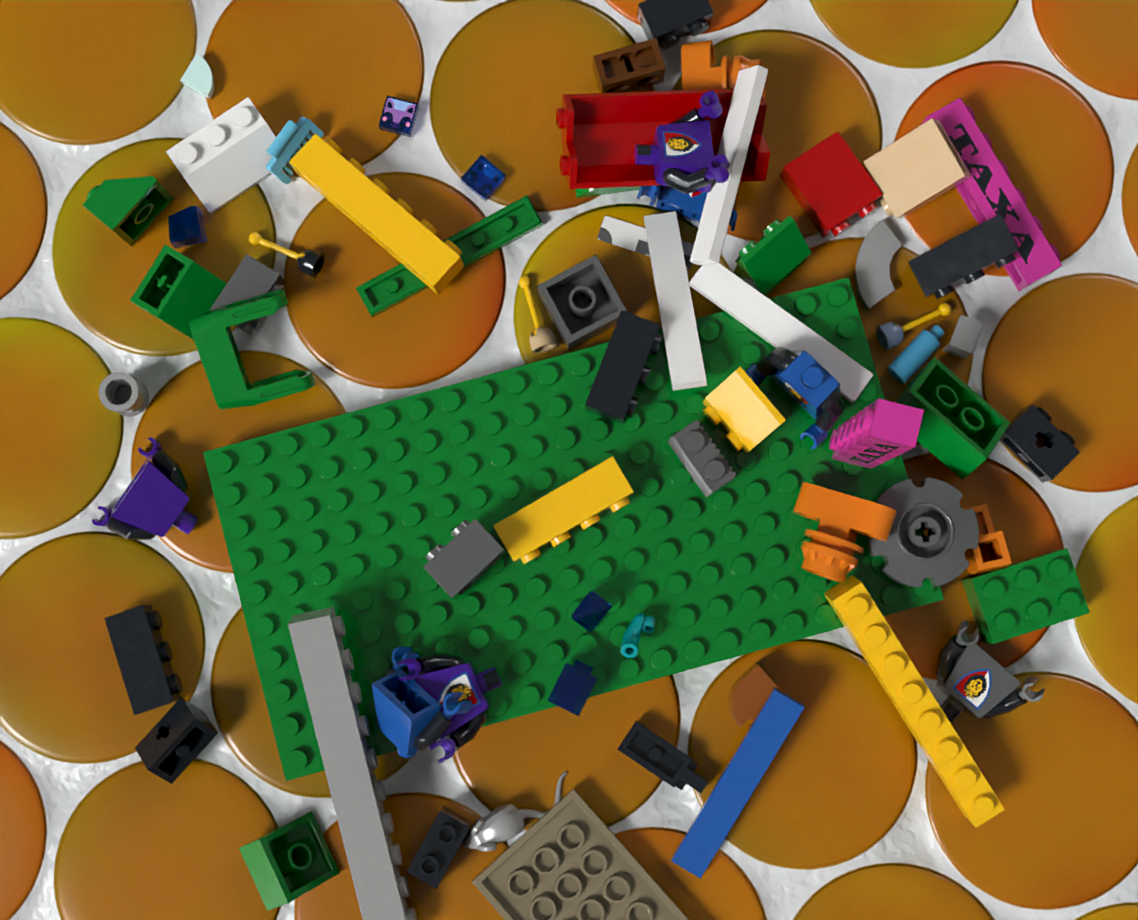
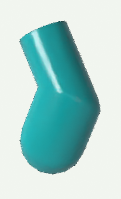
[621,613,655,658]

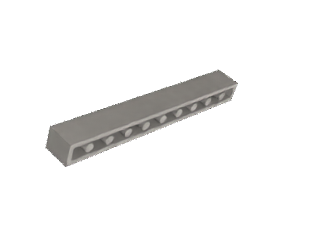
[288,606,417,920]

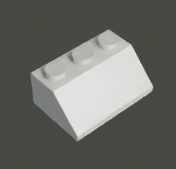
[166,97,287,215]

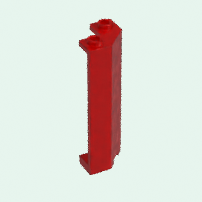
[556,89,771,189]

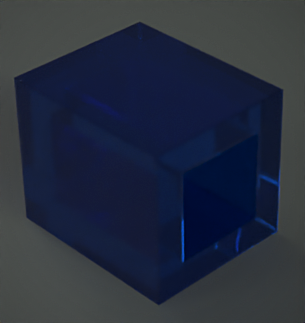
[547,659,597,716]

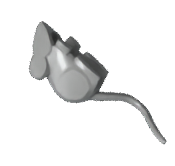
[462,771,567,852]

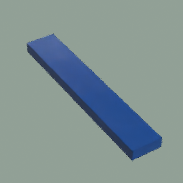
[671,687,805,879]

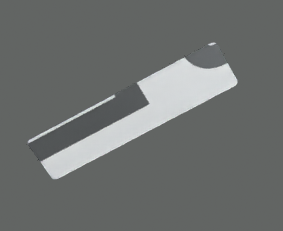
[597,216,694,269]

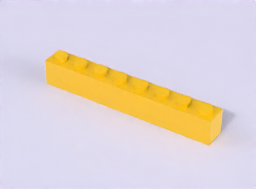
[823,575,1005,828]

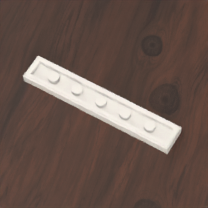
[690,65,768,265]
[644,211,707,391]
[688,263,874,403]

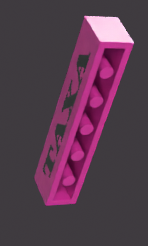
[921,98,1062,291]
[829,399,924,469]

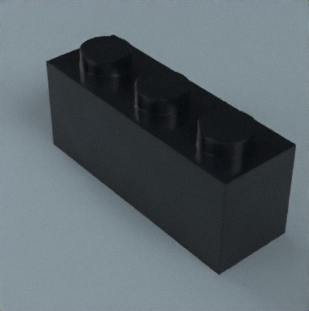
[908,214,1021,300]
[585,310,663,424]
[104,605,183,715]

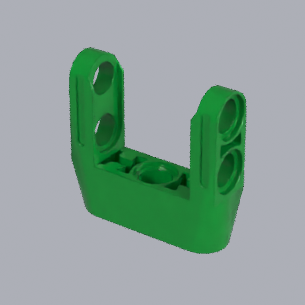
[189,290,316,410]

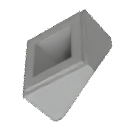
[942,315,984,359]

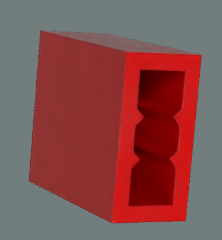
[779,131,883,239]

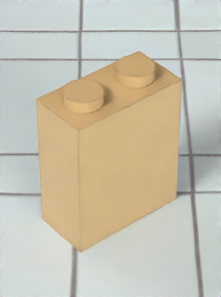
[863,118,971,219]

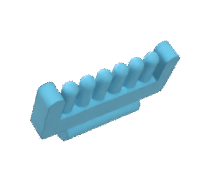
[266,116,324,184]

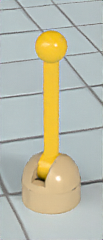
[519,276,557,354]

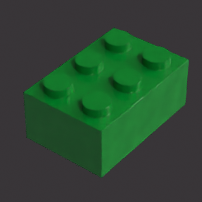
[895,357,1010,480]
[961,548,1090,644]

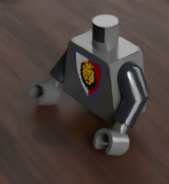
[936,621,1045,724]

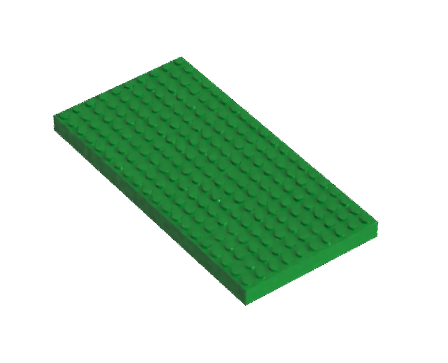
[203,277,944,781]

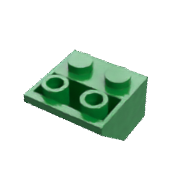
[733,215,812,296]
[130,245,227,340]

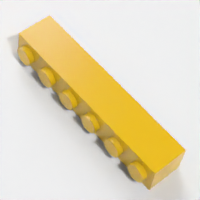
[289,133,464,295]

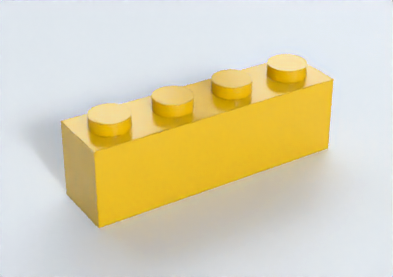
[493,456,634,564]

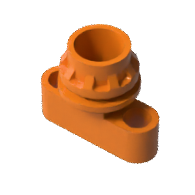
[681,40,766,100]
[793,482,897,583]

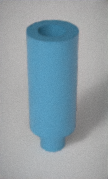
[887,325,945,384]

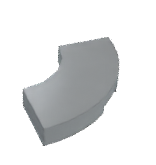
[854,219,902,310]

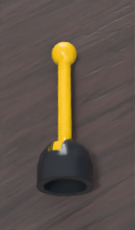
[249,232,325,278]

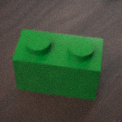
[83,176,174,246]
[239,811,340,911]

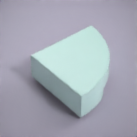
[180,53,214,99]

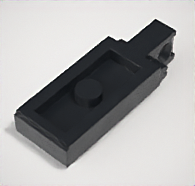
[617,721,708,793]

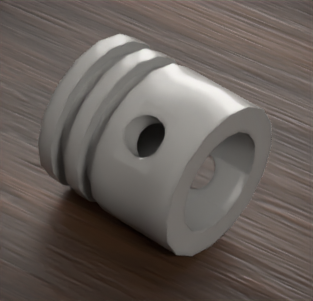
[99,372,149,417]

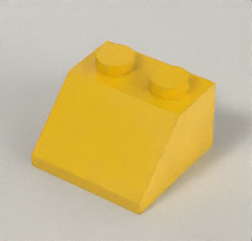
[703,367,786,454]

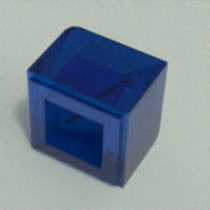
[168,205,207,248]
[571,591,612,632]

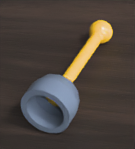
[875,303,952,351]

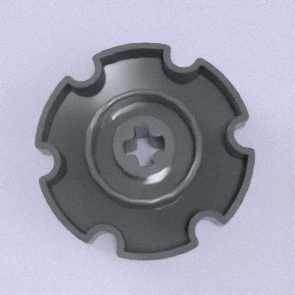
[865,478,979,588]

